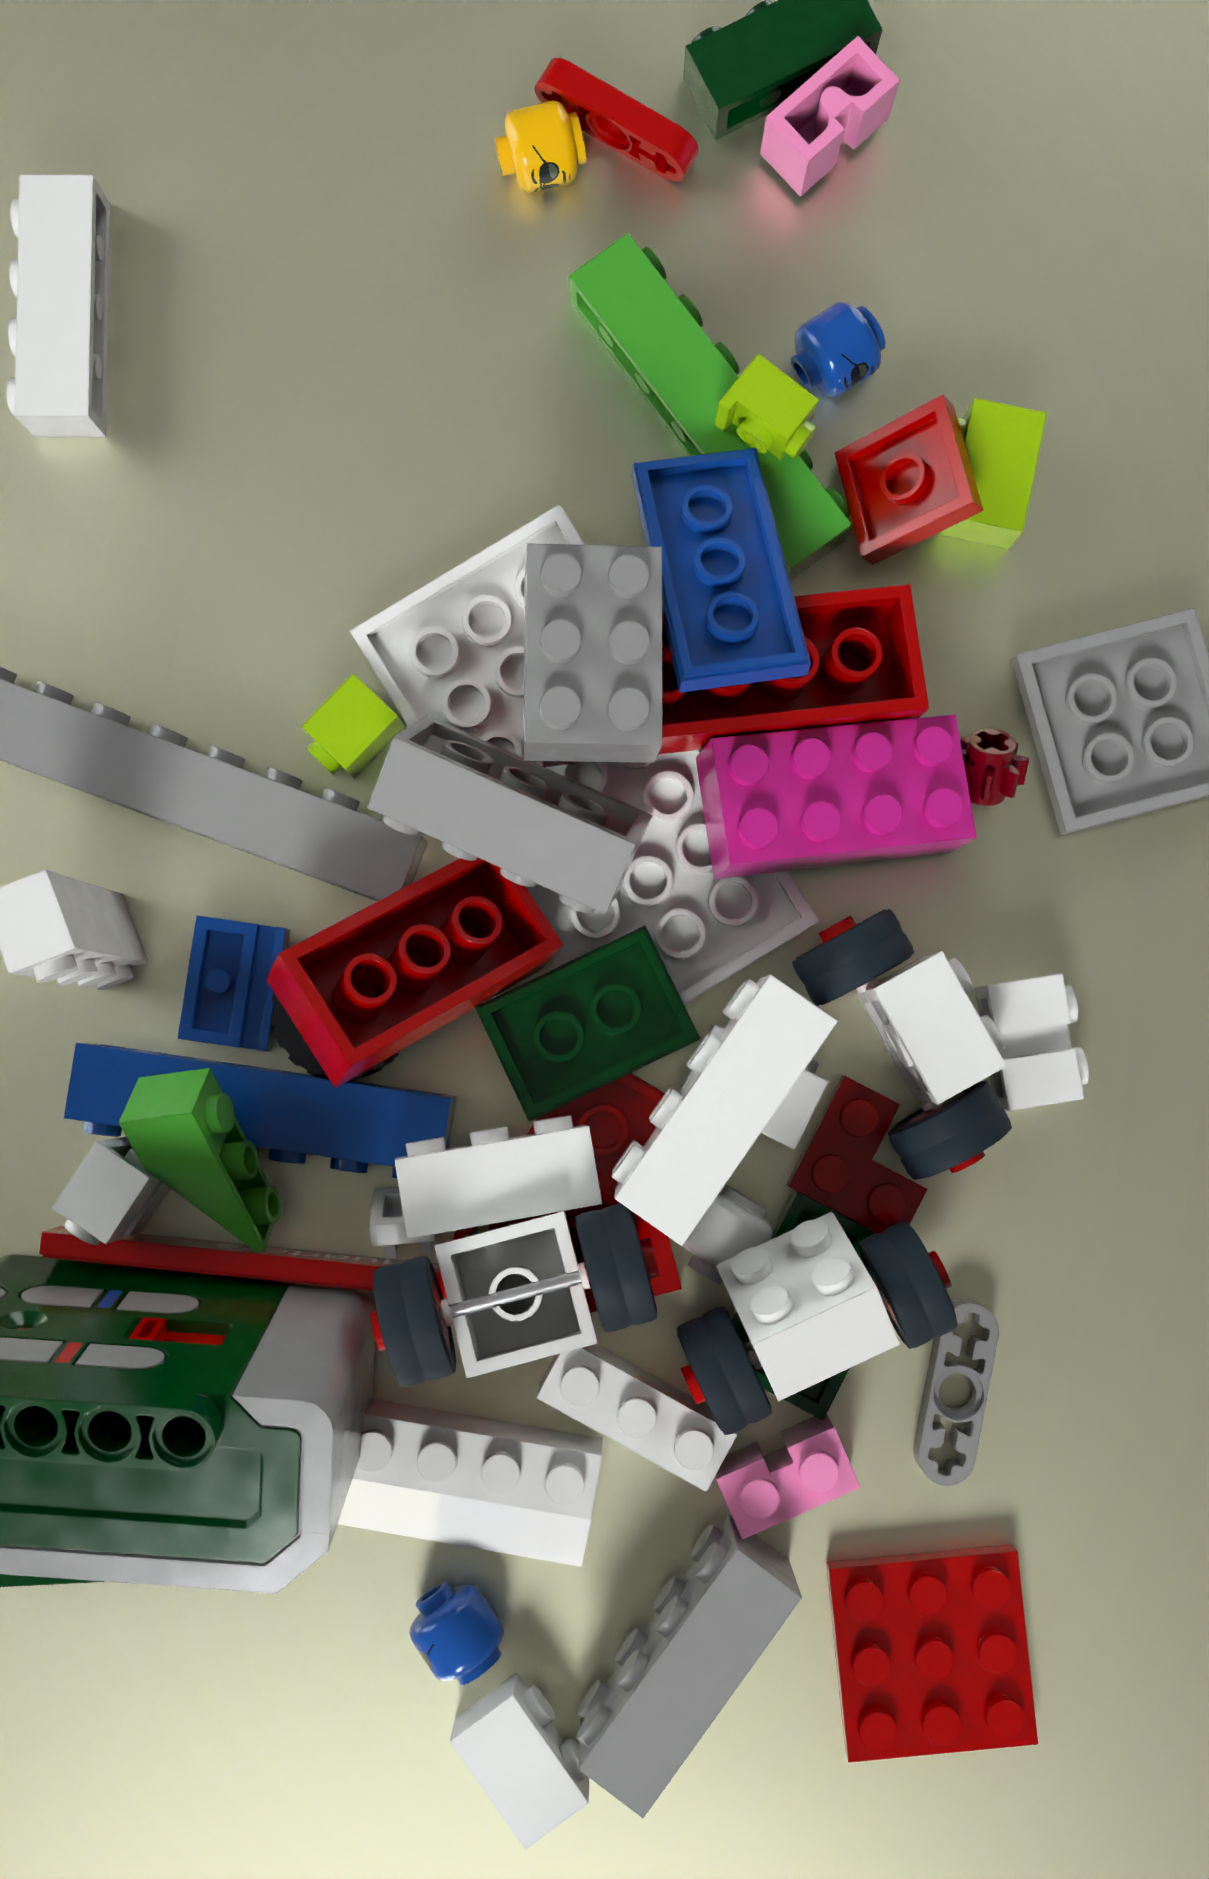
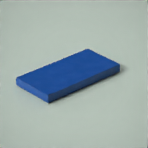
[632,448,811,693]

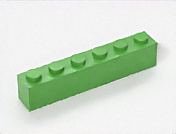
[569,233,852,581]

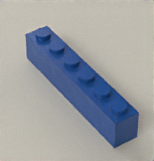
[64,1043,457,1179]

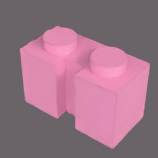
[760,36,900,197]
[715,1414,861,1540]

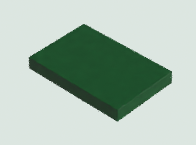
[475,925,701,1122]

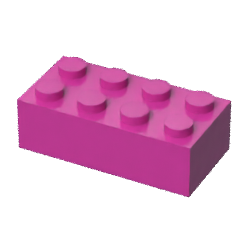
[696,714,977,879]

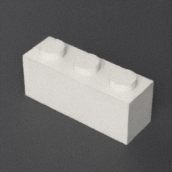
[394,1115,602,1239]
[536,1344,737,1492]

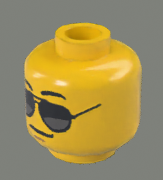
[494,101,586,193]

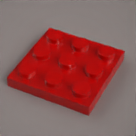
[826,1544,1038,1763]

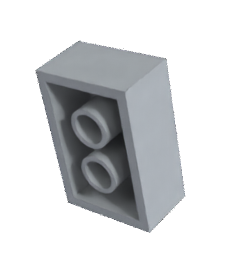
[523,543,662,763]

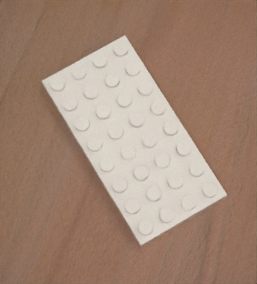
[350,504,819,1004]

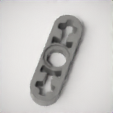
[913,1299,999,1486]

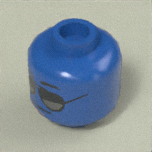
[791,302,886,397]
[409,1581,504,1685]

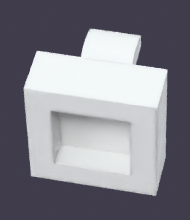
[369,1187,436,1259]

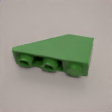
[118,1068,281,1252]

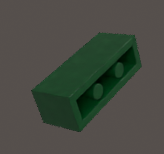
[683,0,883,140]

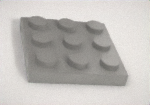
[1011,608,1209,835]

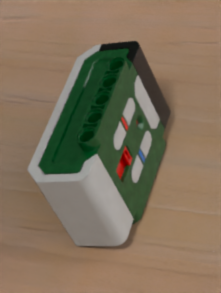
[0,1255,375,1594]

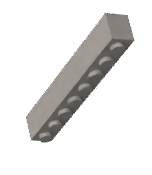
[0,667,428,901]

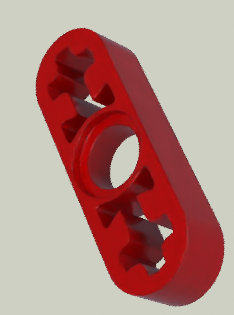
[534,58,699,182]

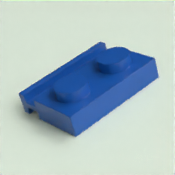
[177,916,290,1052]

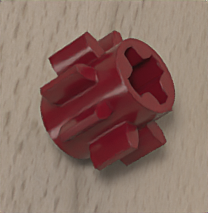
[960,728,1029,806]

